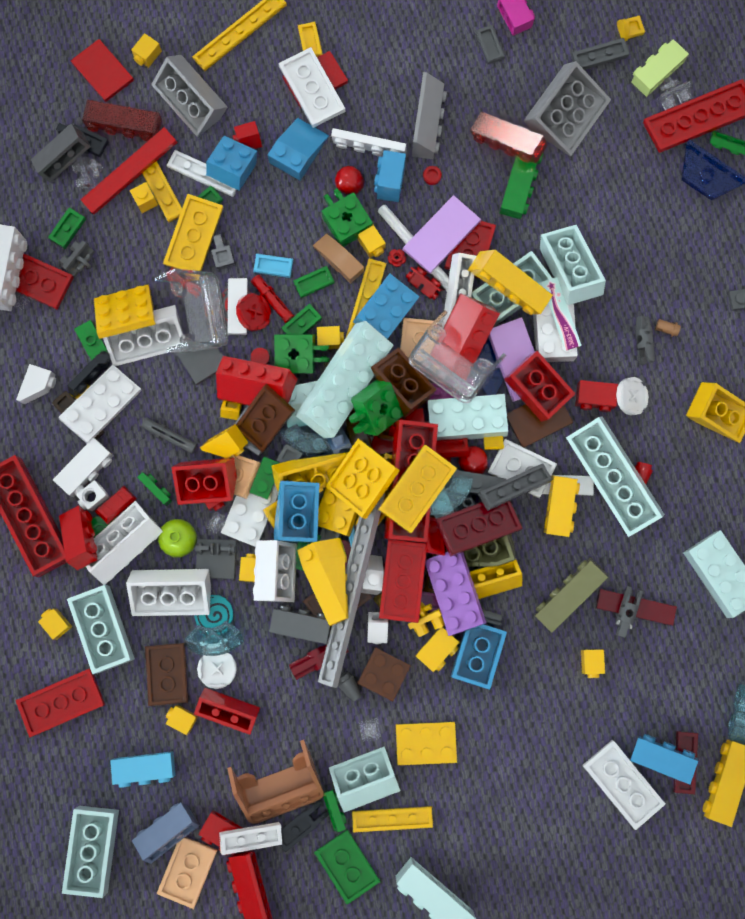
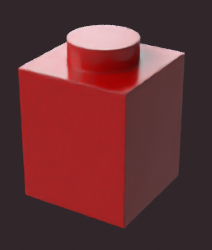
[232,121,262,149]

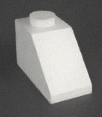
[16,364,56,404]
[361,555,384,595]

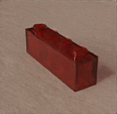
[82,100,162,141]
[470,111,547,164]

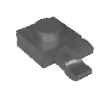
[211,234,235,269]

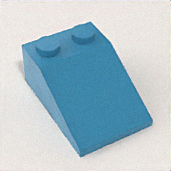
[268,118,329,181]
[274,481,319,543]

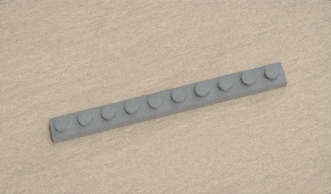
[318,493,385,688]

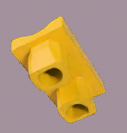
[408,602,445,637]

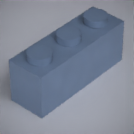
[132,803,200,864]

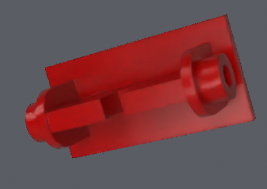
[406,266,444,300]

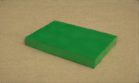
[314,829,381,905]

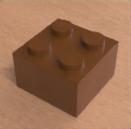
[358,647,411,702]

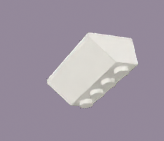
[103,305,187,366]
[86,501,163,585]
[126,569,211,616]

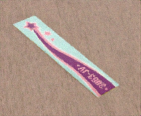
[541,277,582,351]

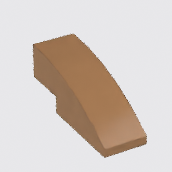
[313,234,364,284]

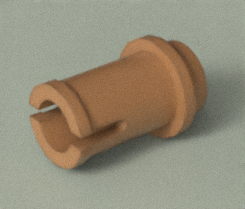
[655,319,681,337]

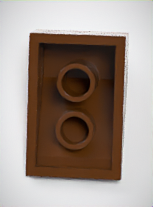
[371,347,437,419]

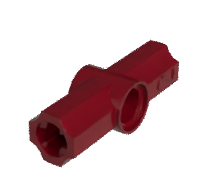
[289,645,349,680]

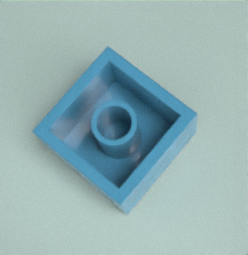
[206,136,257,191]
[374,150,406,202]

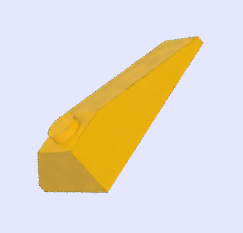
[272,452,348,493]
[297,538,348,626]

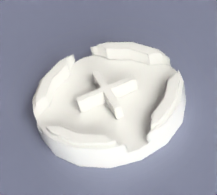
[616,377,649,415]
[197,649,237,689]

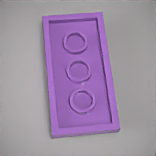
[425,552,486,636]

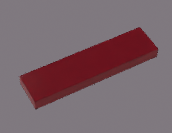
[596,589,677,626]

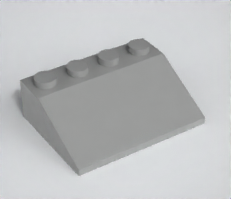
[524,61,611,156]

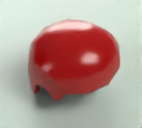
[335,166,365,195]
[459,446,488,474]

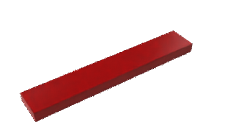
[80,127,178,215]

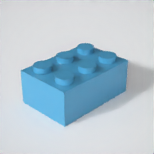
[353,273,419,339]
[450,624,507,690]
[630,734,698,785]

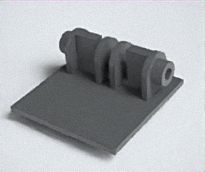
[195,539,236,579]

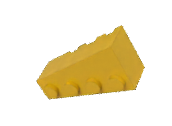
[468,250,553,315]

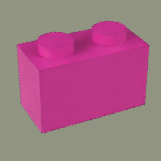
[497,0,535,36]

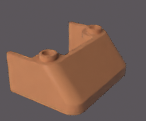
[227,740,324,824]

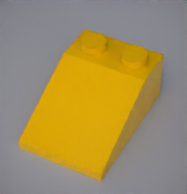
[686,382,745,443]

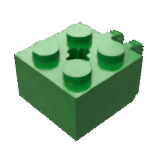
[321,189,373,247]
[274,334,329,373]
[349,380,404,436]

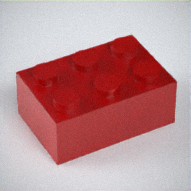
[504,351,575,422]

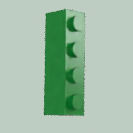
[499,140,543,219]

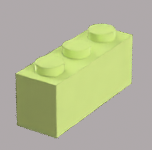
[631,39,689,97]

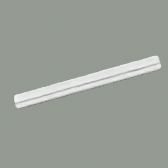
[378,205,449,291]

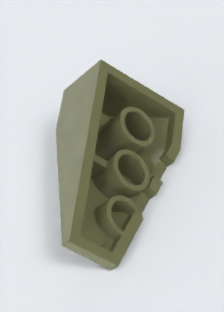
[463,534,516,567]

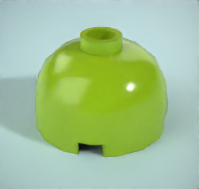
[158,519,197,558]

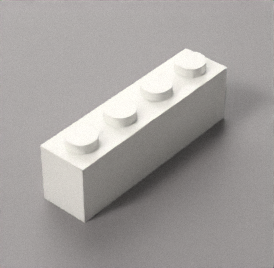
[441,253,477,330]

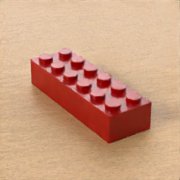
[384,420,438,543]
[0,455,67,577]

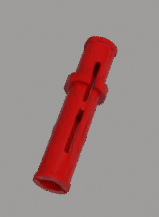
[251,275,294,324]

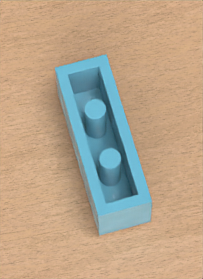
[110,751,176,788]

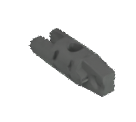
[635,316,655,365]
[615,586,644,638]

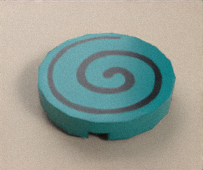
[194,595,234,634]

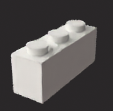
[53,438,114,497]

